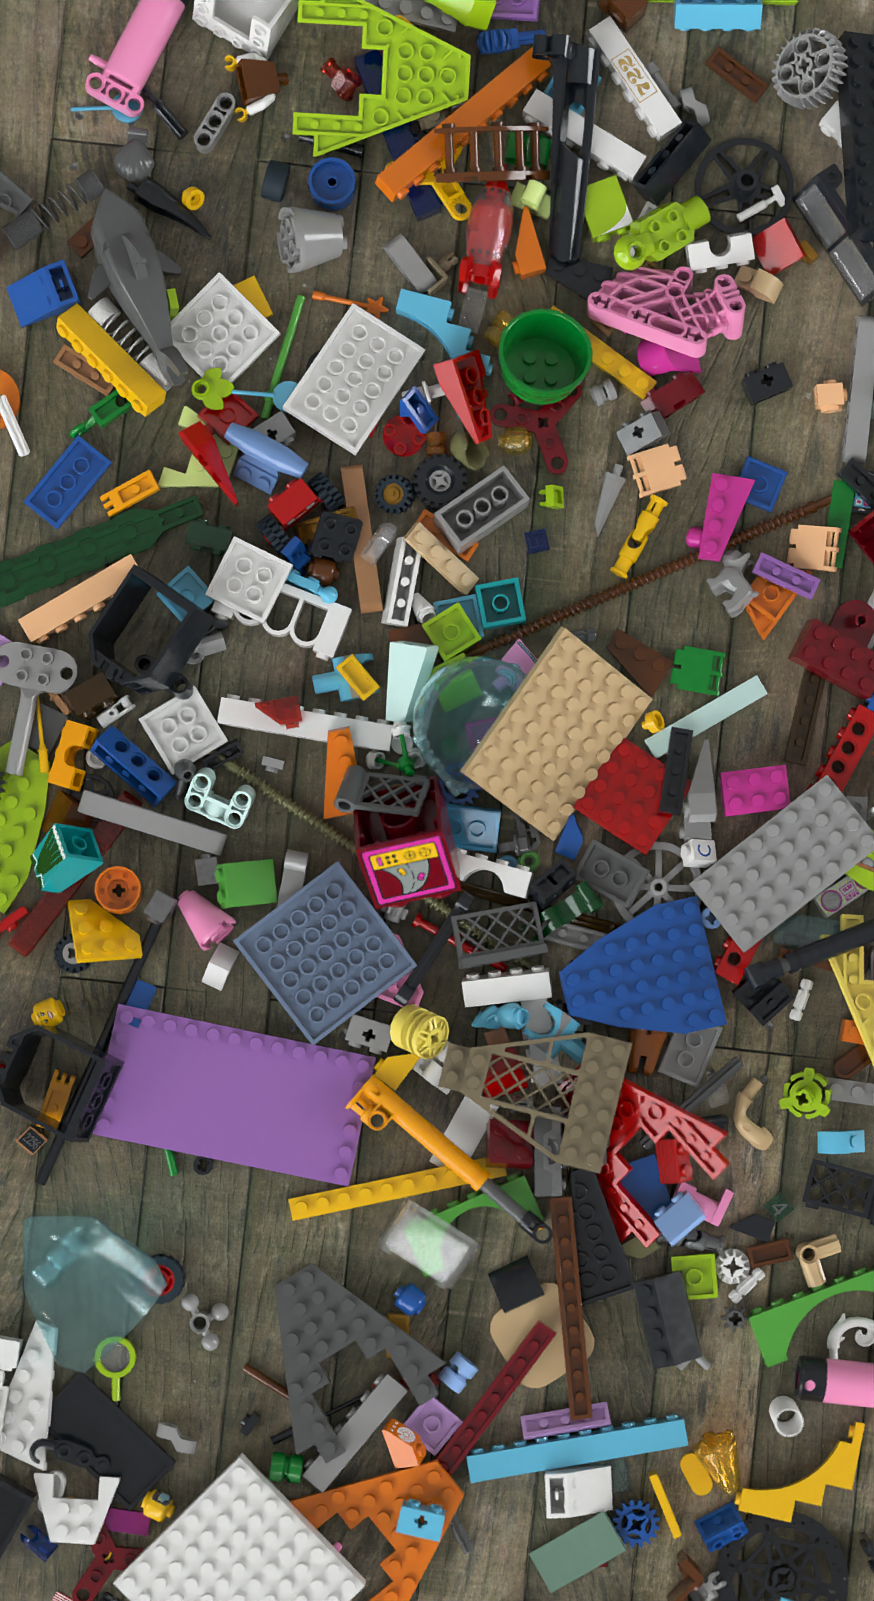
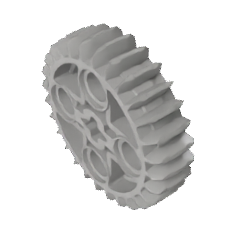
[771,27,848,110]

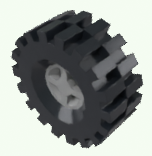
[413,453,467,510]

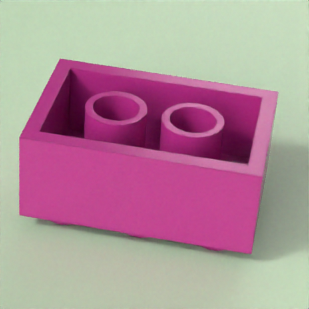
[718,765,791,817]

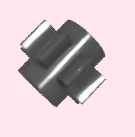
[720,1304,749,1332]

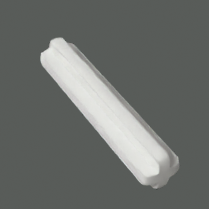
[0,395,30,457]

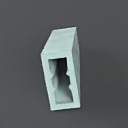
[385,641,439,725]

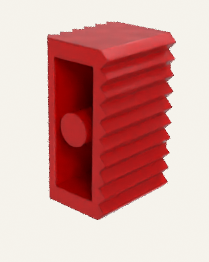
[655,1137,693,1184]

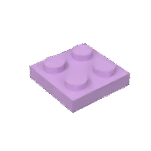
[403,1397,463,1456]

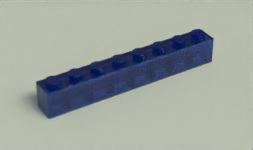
[354,50,444,222]

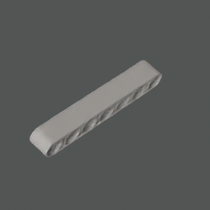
[842,315,874,464]
[77,790,228,856]

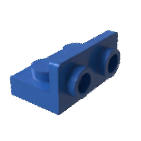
[694,1501,748,1552]

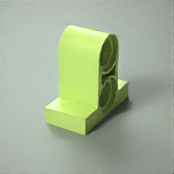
[508,180,551,220]

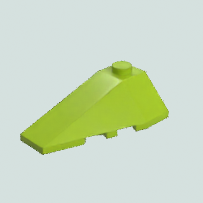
[423,0,496,31]

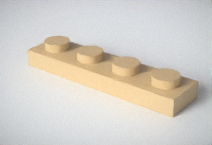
[403,522,479,595]

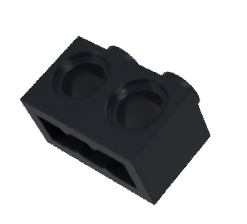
[529,858,577,910]

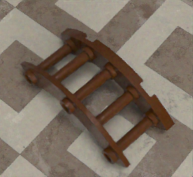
[434,122,550,183]

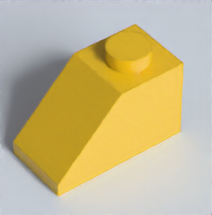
[374,1053,420,1090]

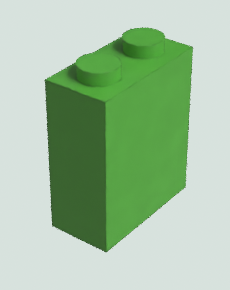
[215,859,277,909]

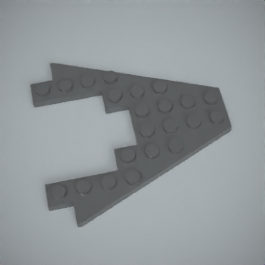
[274,1263,446,1463]

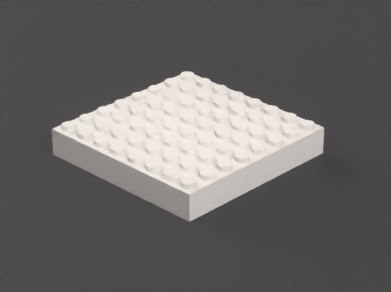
[113,1453,366,1601]

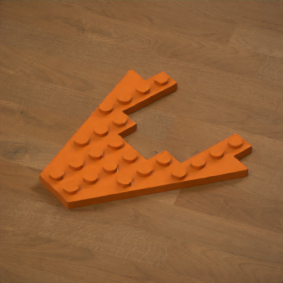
[289,1459,465,1601]

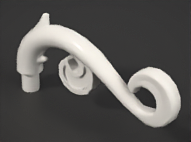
[827,1313,874,1359]

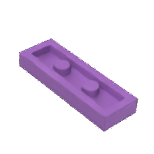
[752,552,821,600]

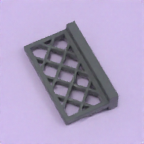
[450,901,548,970]

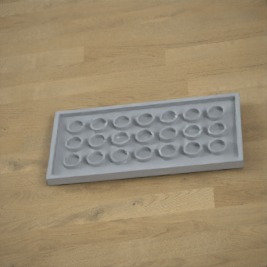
[689,775,874,953]

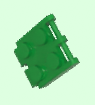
[670,646,727,696]

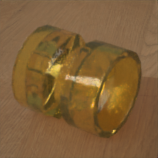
[482,310,514,349]

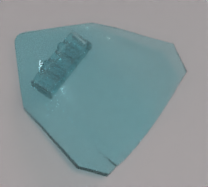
[23,1216,167,1373]

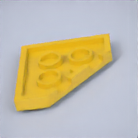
[67,899,143,963]

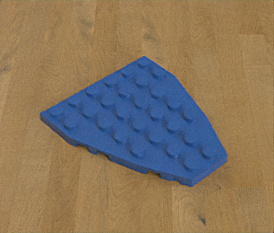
[559,896,727,1034]

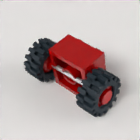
[255,471,345,555]

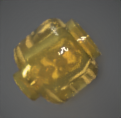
[499,427,532,455]

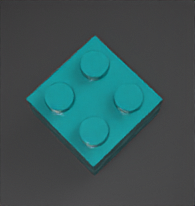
[475,577,526,631]

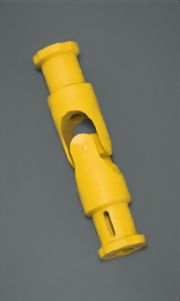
[610,494,668,579]

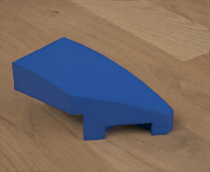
[281,536,311,577]
[555,813,584,860]

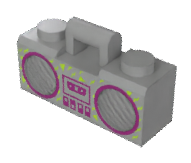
[812,874,868,918]

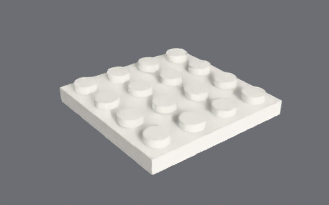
[170,272,281,383]

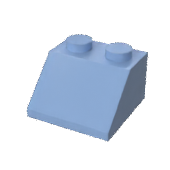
[653,1190,706,1246]

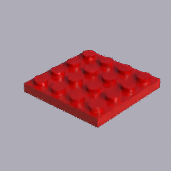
[573,738,692,856]

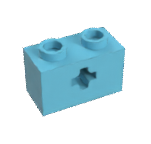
[396,1499,446,1542]

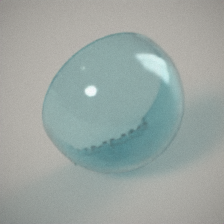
[412,656,527,796]

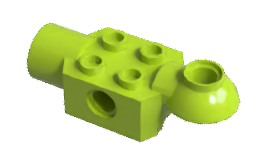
[614,196,711,270]

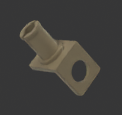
[425,252,458,296]

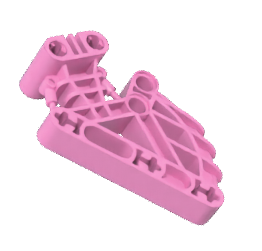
[587,266,746,358]

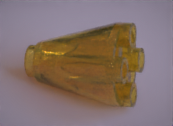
[693,1429,741,1494]

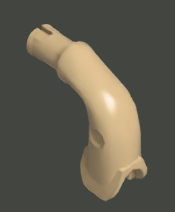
[733,1077,773,1150]

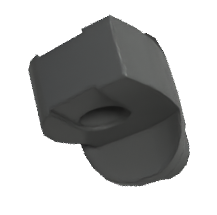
[497,834,530,856]

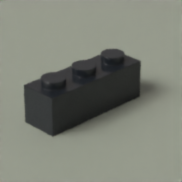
[201,738,244,770]

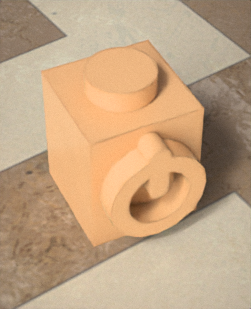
[814,380,847,414]

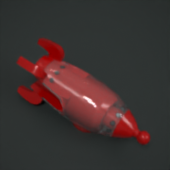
[458,164,514,299]

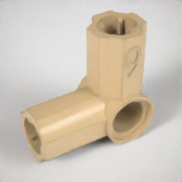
[795,1233,841,1288]

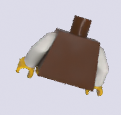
[225,53,289,122]

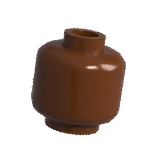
[306,557,340,587]

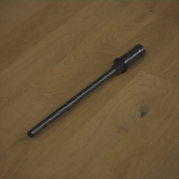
[270,1391,371,1445]

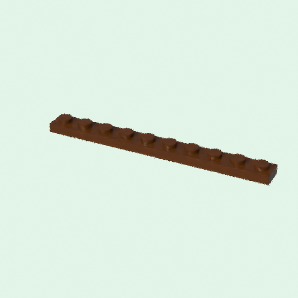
[549,1196,593,1420]

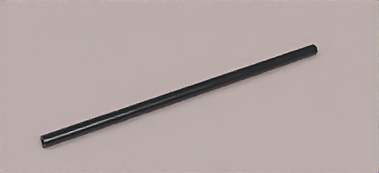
[35,922,162,1186]

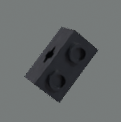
[741,362,793,406]

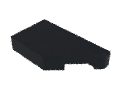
[729,1214,775,1242]

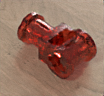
[320,58,362,101]

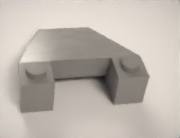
[679,740,717,844]

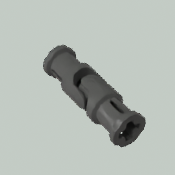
[657,1229,725,1255]

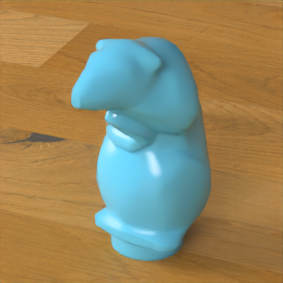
[472,1002,529,1030]

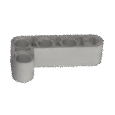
[276,849,310,908]

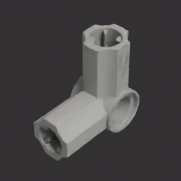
[187,631,226,664]

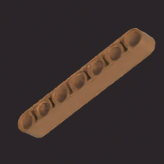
[341,464,383,614]

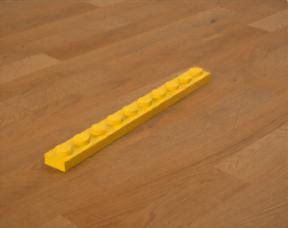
[288,1157,507,1221]

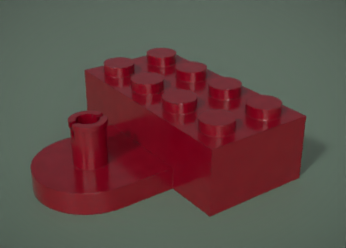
[788,600,874,700]

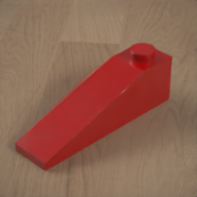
[433,349,492,444]
[178,421,239,507]

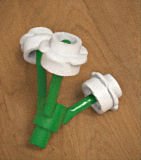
[366,721,426,777]

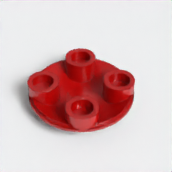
[382,415,426,457]

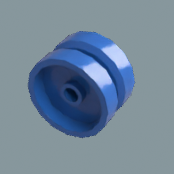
[308,157,356,212]

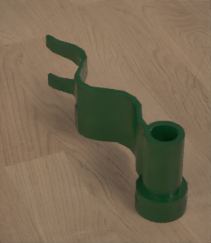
[517,880,604,942]

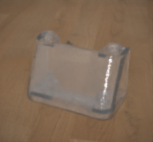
[377,1197,481,1291]

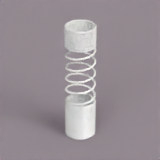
[88,297,172,391]

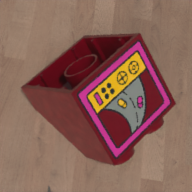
[353,775,461,909]

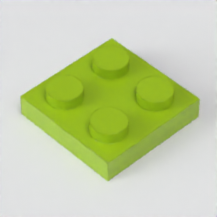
[422,602,482,662]
[670,1253,718,1300]

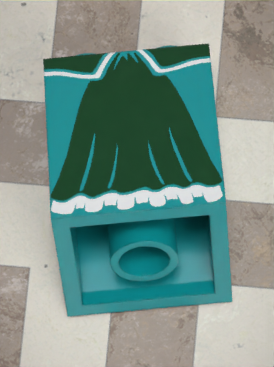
[30,823,103,893]

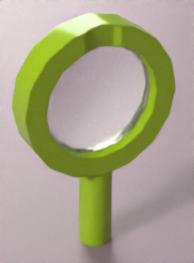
[94,1335,137,1401]

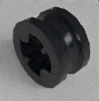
[193,1156,213,1175]

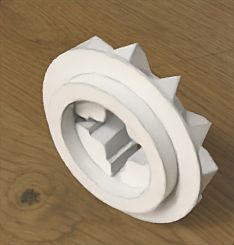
[715,1249,750,1284]

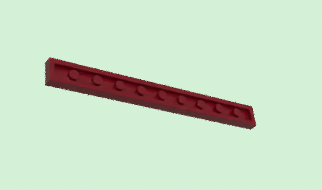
[436,1320,557,1476]

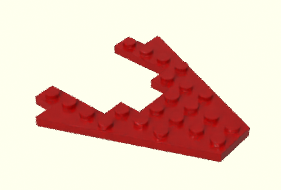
[559,1064,730,1248]

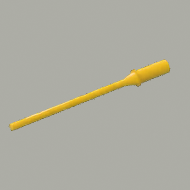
[36,697,49,773]

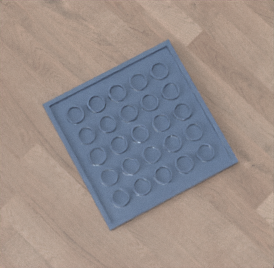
[233,861,417,1045]

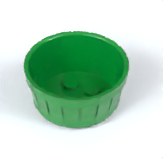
[499,309,593,405]

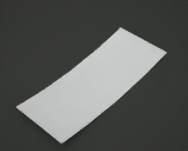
[430,1096,499,1167]

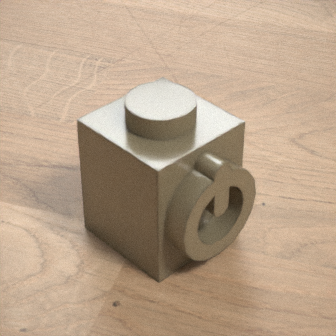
[418,108,449,133]

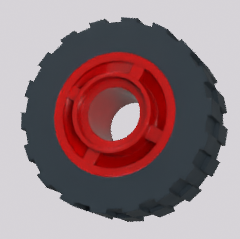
[135,1254,186,1304]

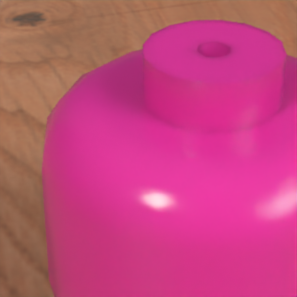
[686,527,703,549]

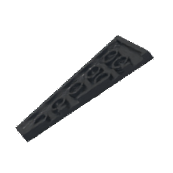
[571,1168,635,1306]

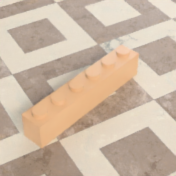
[18,554,138,645]

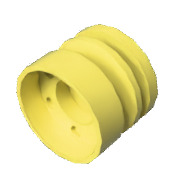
[390,1004,449,1060]

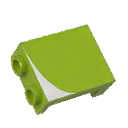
[584,175,633,243]

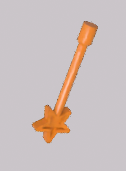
[312,290,389,319]

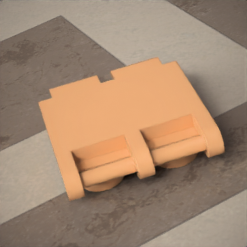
[627,444,687,498]
[787,525,842,572]

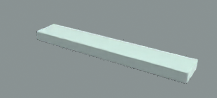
[644,675,768,759]

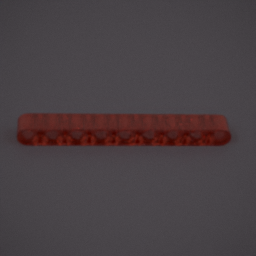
[8,790,143,958]

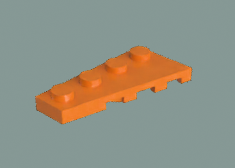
[323,726,357,819]

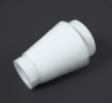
[412,593,436,624]

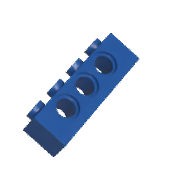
[90,725,177,807]

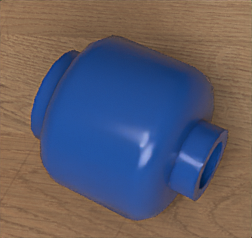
[394,1283,427,1316]

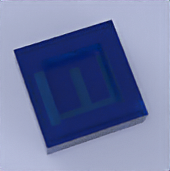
[524,528,550,555]

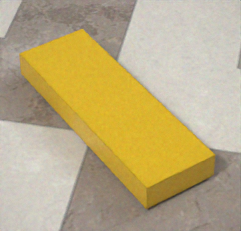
[648,1470,681,1539]

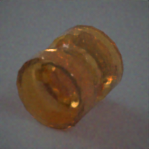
[425,432,447,457]

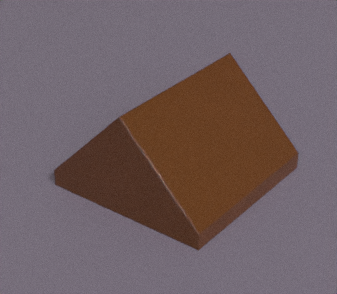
[41,789,94,834]

